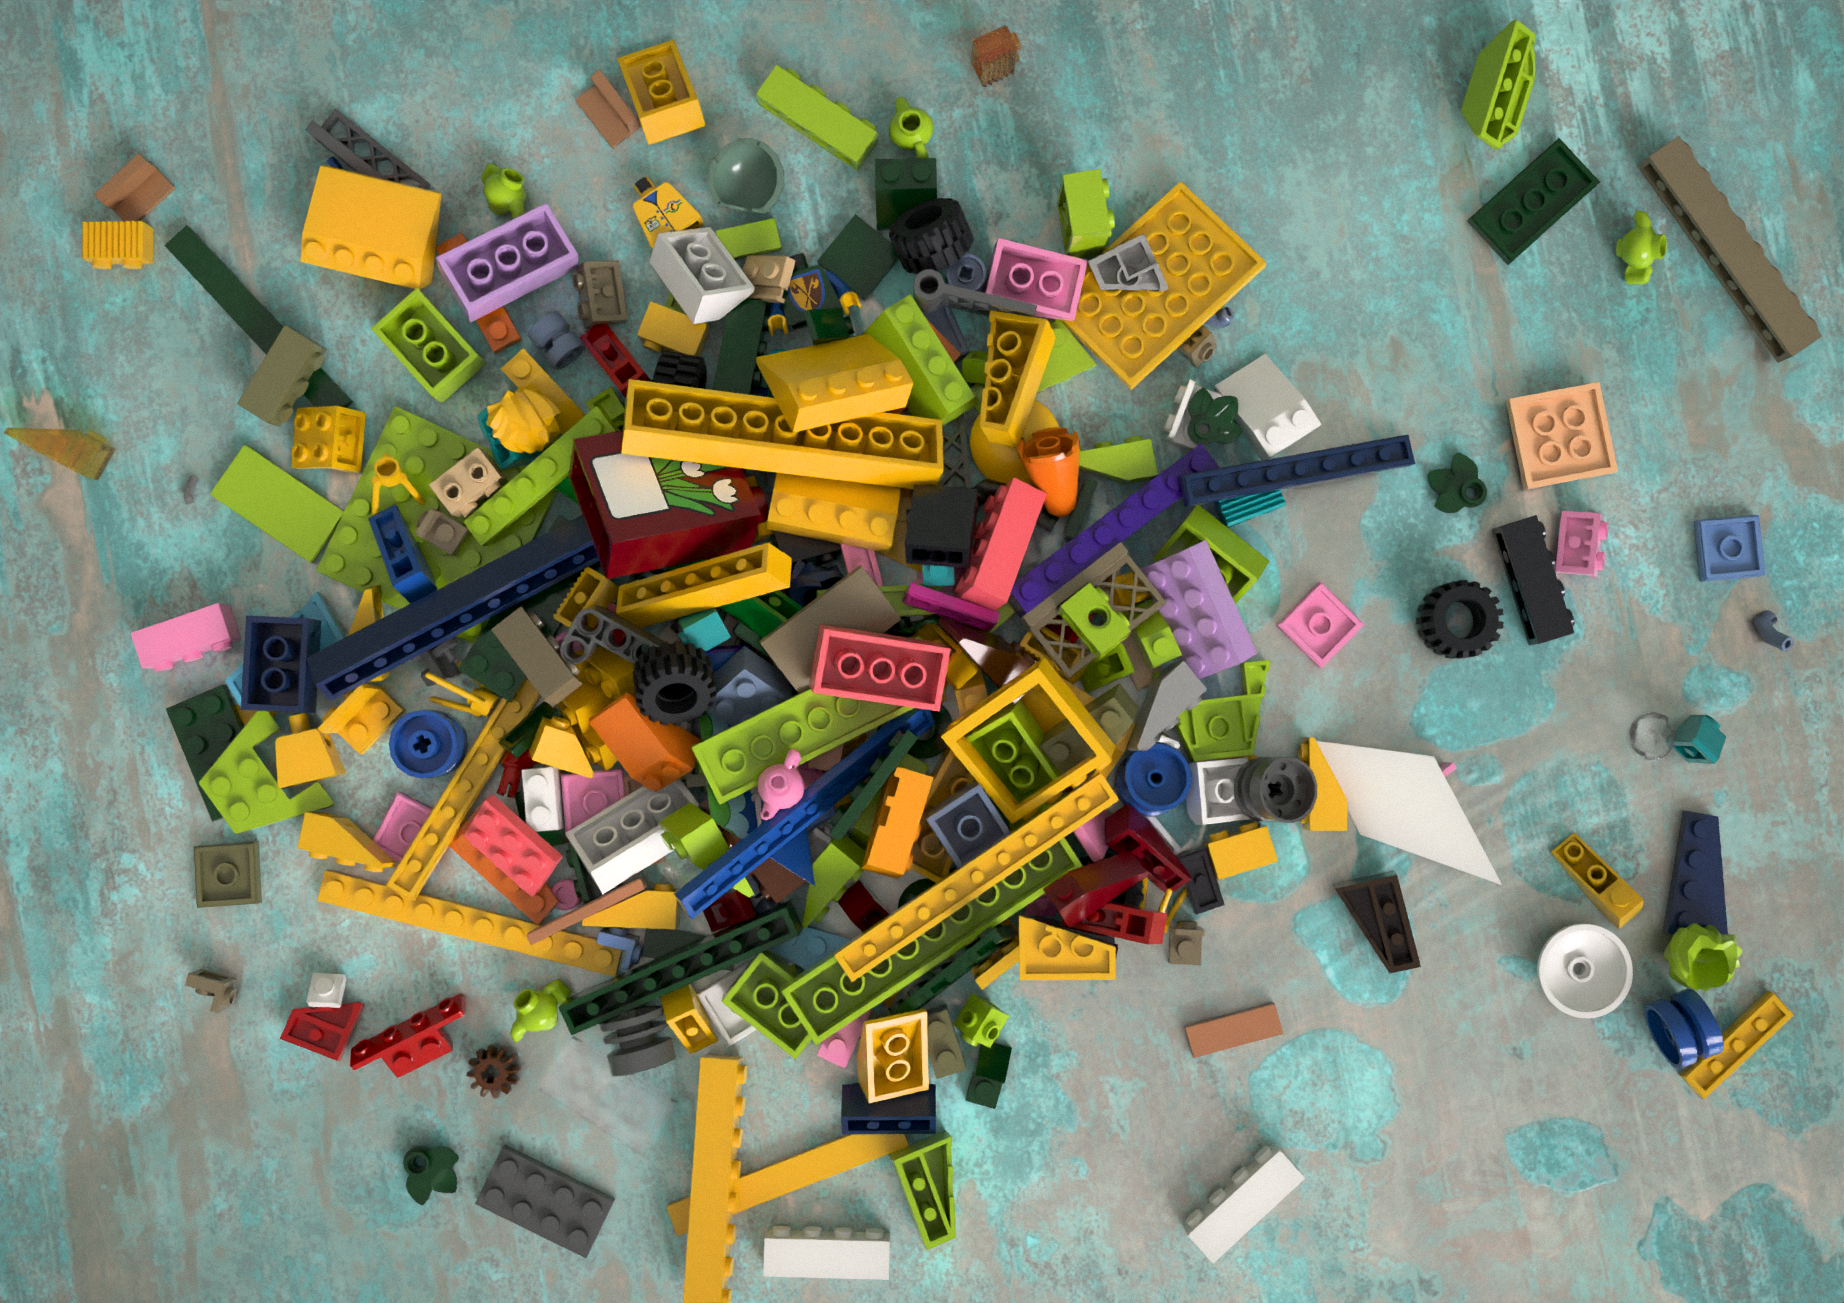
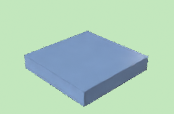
[1694,515,1766,582]

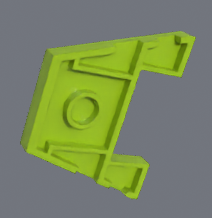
[1152,660,1270,762]
[199,711,334,834]

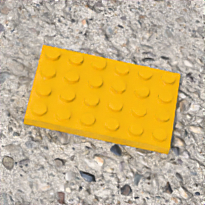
[1061,181,1266,390]

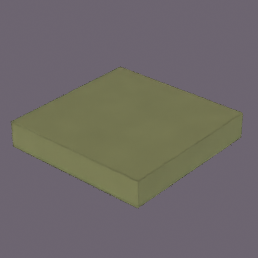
[194,841,262,908]

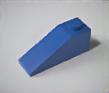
[368,504,438,604]

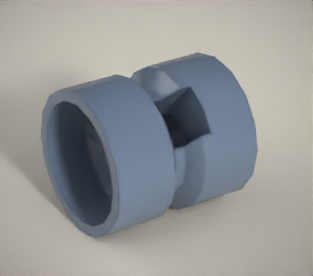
[946,254,986,292]
[528,311,586,370]

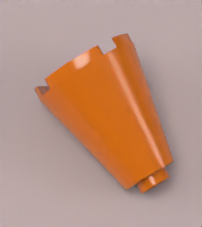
[1017,427,1080,517]

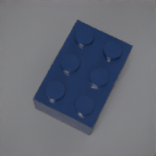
[240,616,321,713]

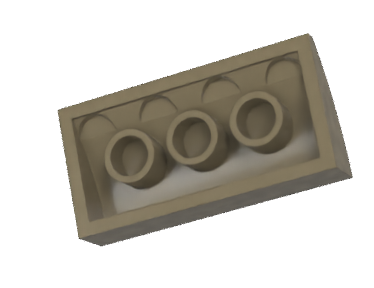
[759,565,901,694]

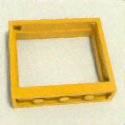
[941,657,1116,824]

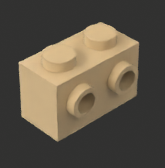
[429,447,508,518]

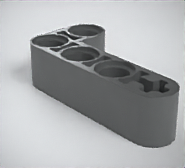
[560,605,669,664]

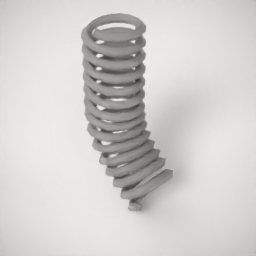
[183,475,199,505]

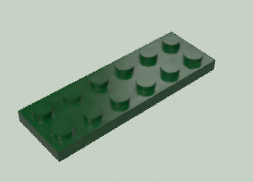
[458,515,601,703]

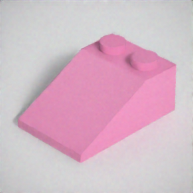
[983,238,1088,321]

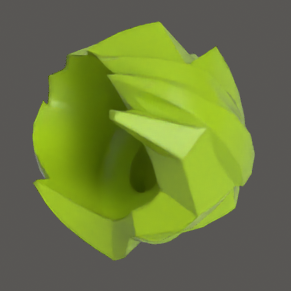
[1663,923,1743,991]

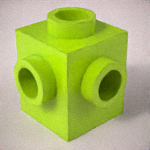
[953,993,1009,1048]

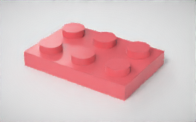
[464,794,563,898]

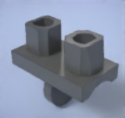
[410,638,462,686]

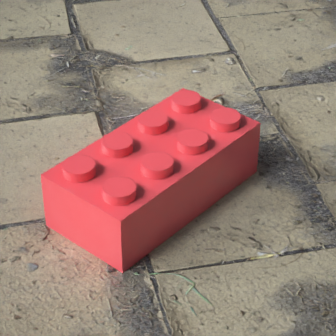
[952,477,1047,611]
[809,624,951,711]

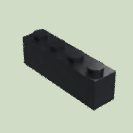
[1492,515,1575,645]

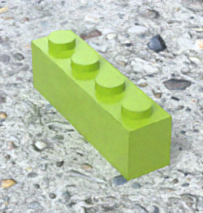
[756,64,878,171]

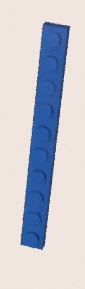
[674,708,935,919]

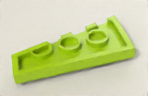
[970,319,1097,414]

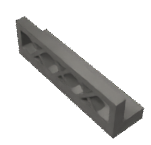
[305,109,431,190]

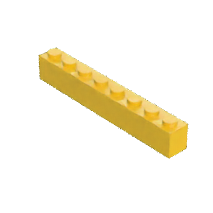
[683,1054,747,1303]

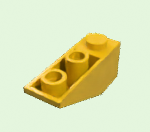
[1298,737,1347,831]
[297,812,397,872]
[1551,832,1644,930]

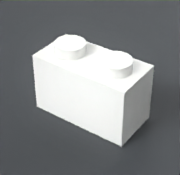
[522,767,565,832]

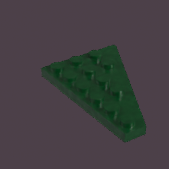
[859,923,1018,1039]

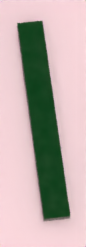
[164,225,353,408]

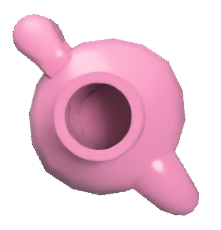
[757,749,805,820]

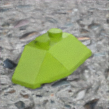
[1461,20,1536,149]

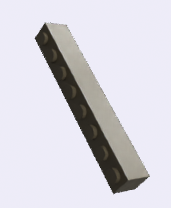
[1637,136,1822,363]

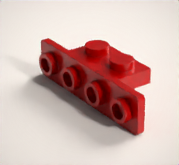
[350,994,465,1078]

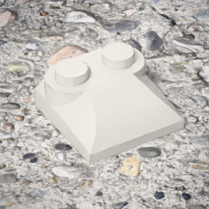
[1186,757,1251,825]

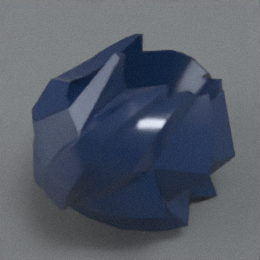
[785,559,844,608]

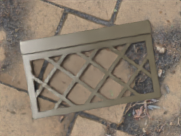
[1021,542,1167,679]

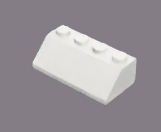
[565,778,702,894]

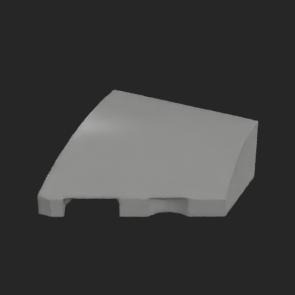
[1088,234,1169,291]

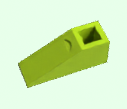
[1079,436,1158,484]
[802,835,865,929]

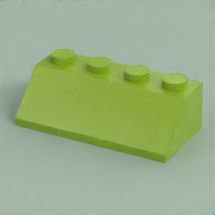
[862,294,978,427]

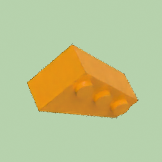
[861,766,933,879]

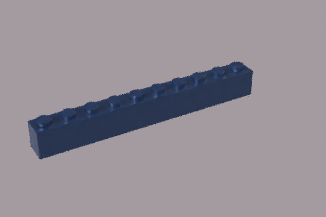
[306,515,599,701]

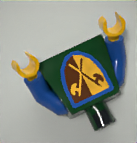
[768,253,862,336]

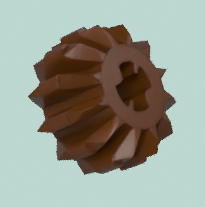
[466,1044,521,1099]

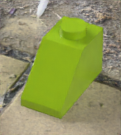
[1123,599,1182,668]

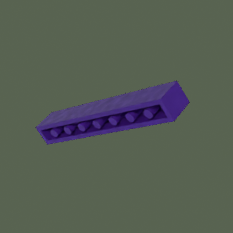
[1007,444,1220,619]

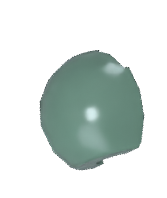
[708,138,785,214]

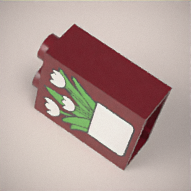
[569,431,768,579]

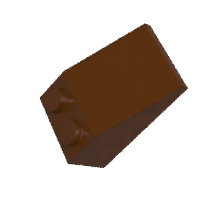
[937,617,1036,704]

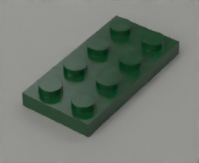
[166,685,244,822]
[829,728,918,841]

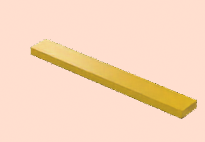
[386,679,541,901]
[666,1134,909,1236]

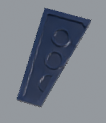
[1663,810,1728,934]

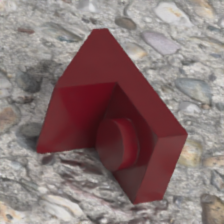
[703,889,756,932]

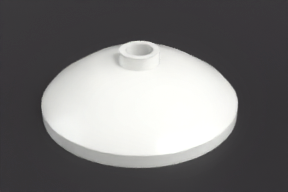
[1537,924,1633,1018]

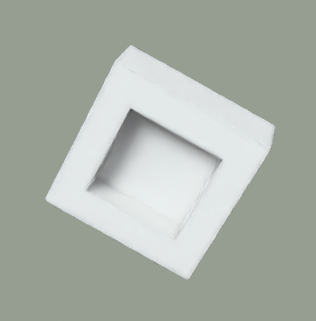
[306,973,347,1008]

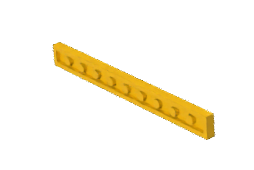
[834,773,1119,982]
[317,870,623,977]

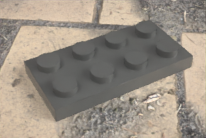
[475,1145,615,1258]

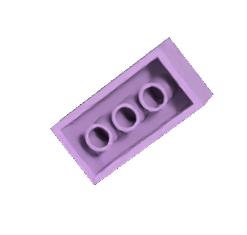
[436,203,578,323]
[1140,540,1257,679]

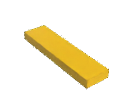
[1678,991,1794,1099]

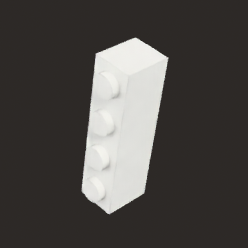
[1183,1143,1305,1263]
[763,1225,891,1280]

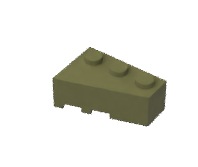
[1040,683,1139,790]

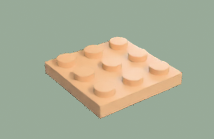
[1506,382,1618,490]

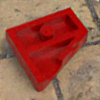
[280,1002,365,1061]

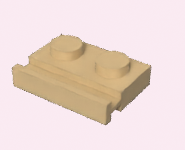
[742,255,796,304]

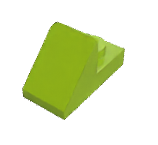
[1080,643,1135,693]

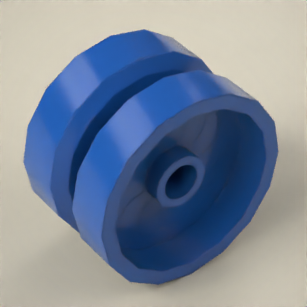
[389,710,468,779]
[1114,743,1192,817]
[1644,988,1724,1070]

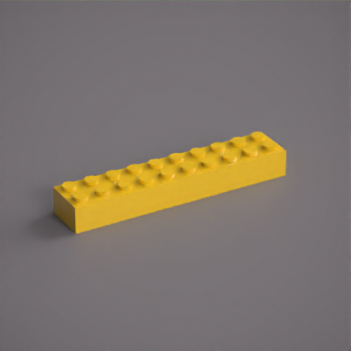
[621,379,944,489]

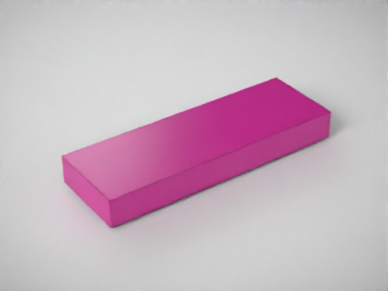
[902,582,1000,632]

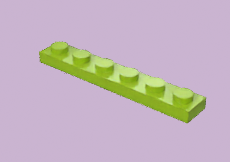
[463,406,620,546]

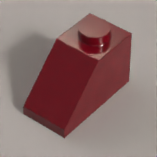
[837,880,891,932]

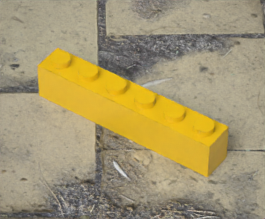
[616,542,792,628]

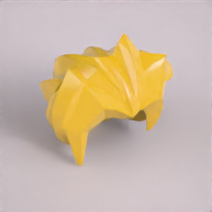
[486,387,561,454]

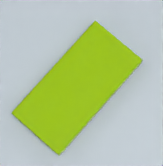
[210,444,344,563]

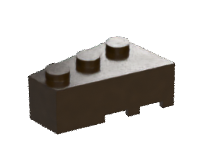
[1333,870,1421,974]

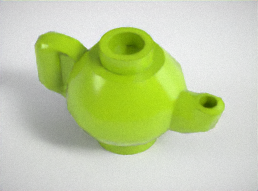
[888,97,934,158]
[481,163,527,219]
[1616,210,1667,285]
[510,979,571,1042]

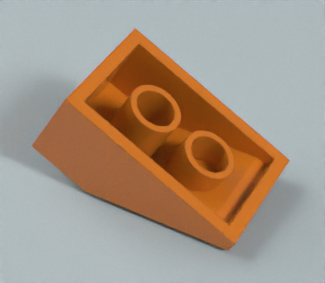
[589,693,701,792]

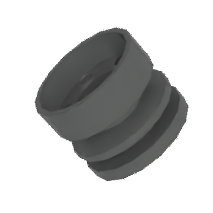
[1234,757,1317,823]
[599,1005,676,1076]

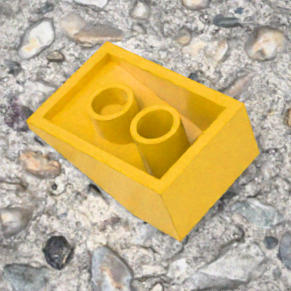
[617,39,706,145]
[857,1008,929,1103]

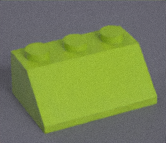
[1152,505,1270,604]

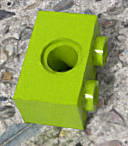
[1058,583,1131,661]

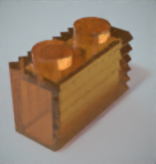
[971,25,1021,87]

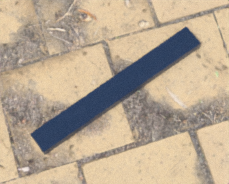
[1178,435,1415,507]

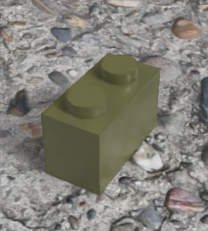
[926,1004,966,1079]

